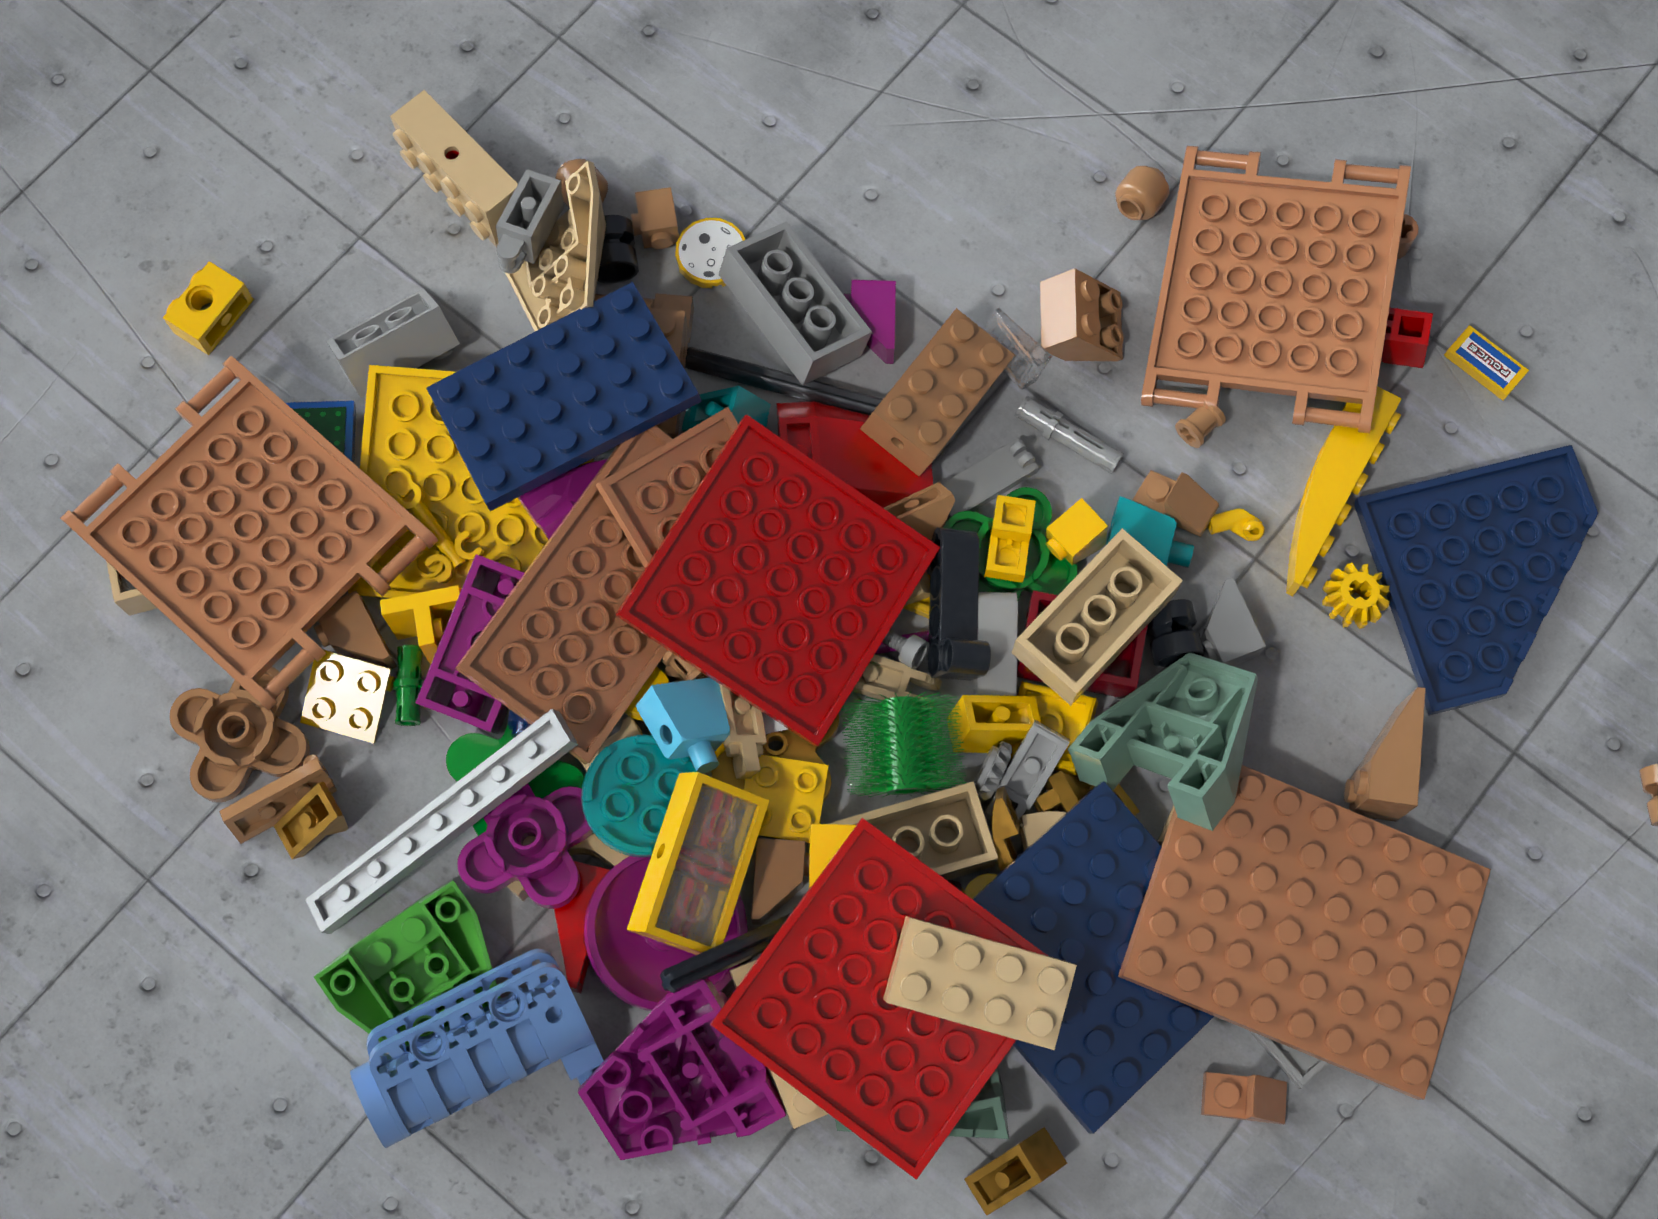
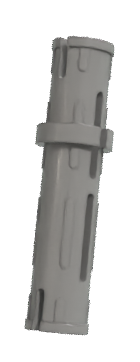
[1015,396,1124,474]

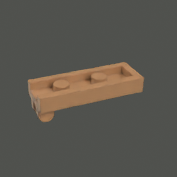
[219,755,337,844]

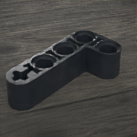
[928,528,991,681]

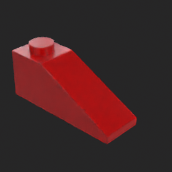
[1381,307,1433,368]
[554,861,610,994]

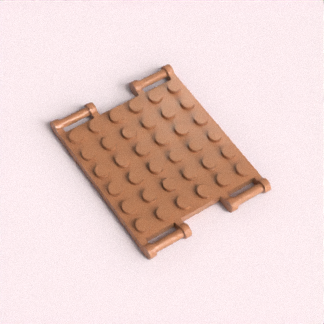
[1141,146,1411,434]
[60,356,438,711]

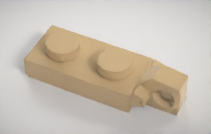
[719,684,767,779]

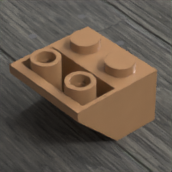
[1040,268,1124,361]

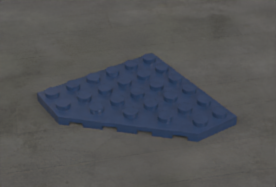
[1353,445,1599,716]

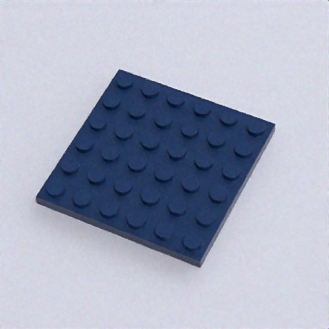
[972,781,1214,1134]

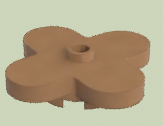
[170,667,310,802]

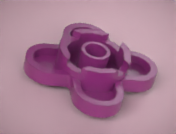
[457,783,593,909]

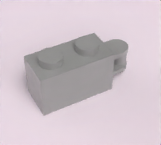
[496,169,564,274]

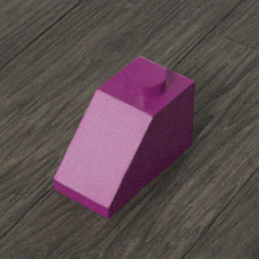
[844,280,896,364]

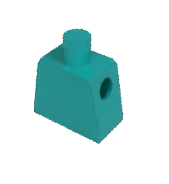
[1106,496,1194,568]

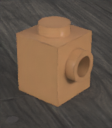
[631,187,679,249]

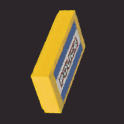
[1444,325,1529,401]

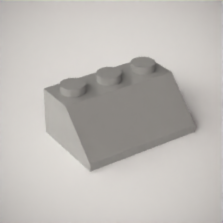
[326,288,460,398]

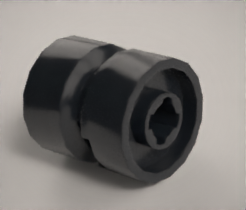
[597,215,639,283]
[1147,599,1205,667]

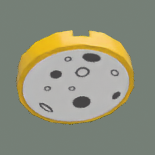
[675,218,745,288]

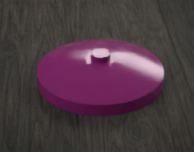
[584,856,748,1011]

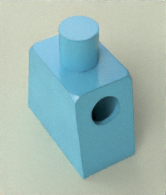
[636,678,730,774]

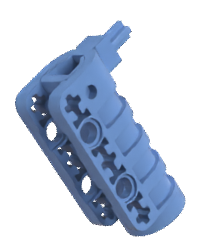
[350,948,604,1148]

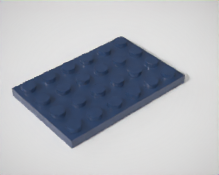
[426,282,702,511]

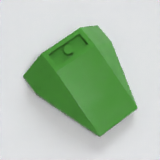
[314,880,501,1046]

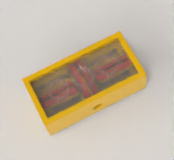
[627,772,770,955]

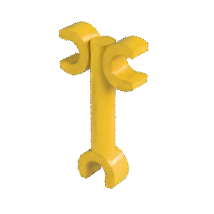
[393,481,485,584]

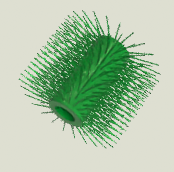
[841,691,967,798]

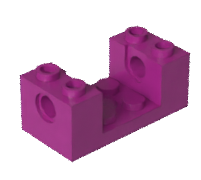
[415,554,524,734]

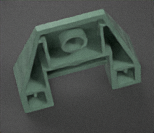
[1068,652,1258,831]

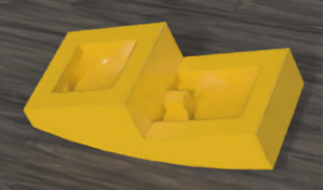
[984,495,1036,583]

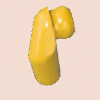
[1207,508,1265,541]

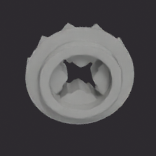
[974,741,1012,802]

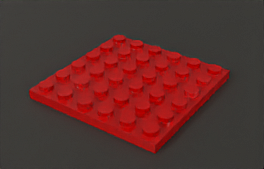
[615,414,940,746]
[710,818,1048,1180]

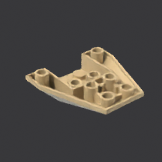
[505,161,606,331]

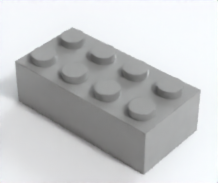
[718,221,872,386]

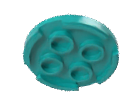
[581,735,696,857]

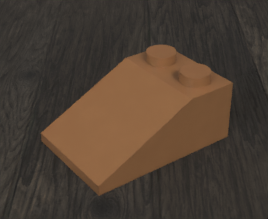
[1344,687,1426,822]

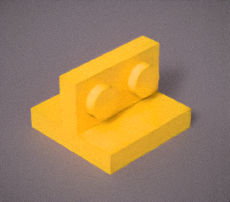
[380,585,461,665]

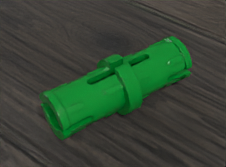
[393,645,424,726]

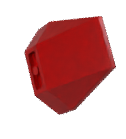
[776,402,933,508]

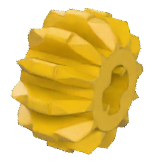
[1322,562,1390,629]

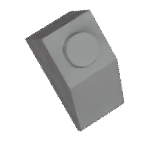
[1201,577,1266,666]

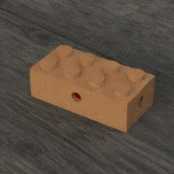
[860,308,1015,476]

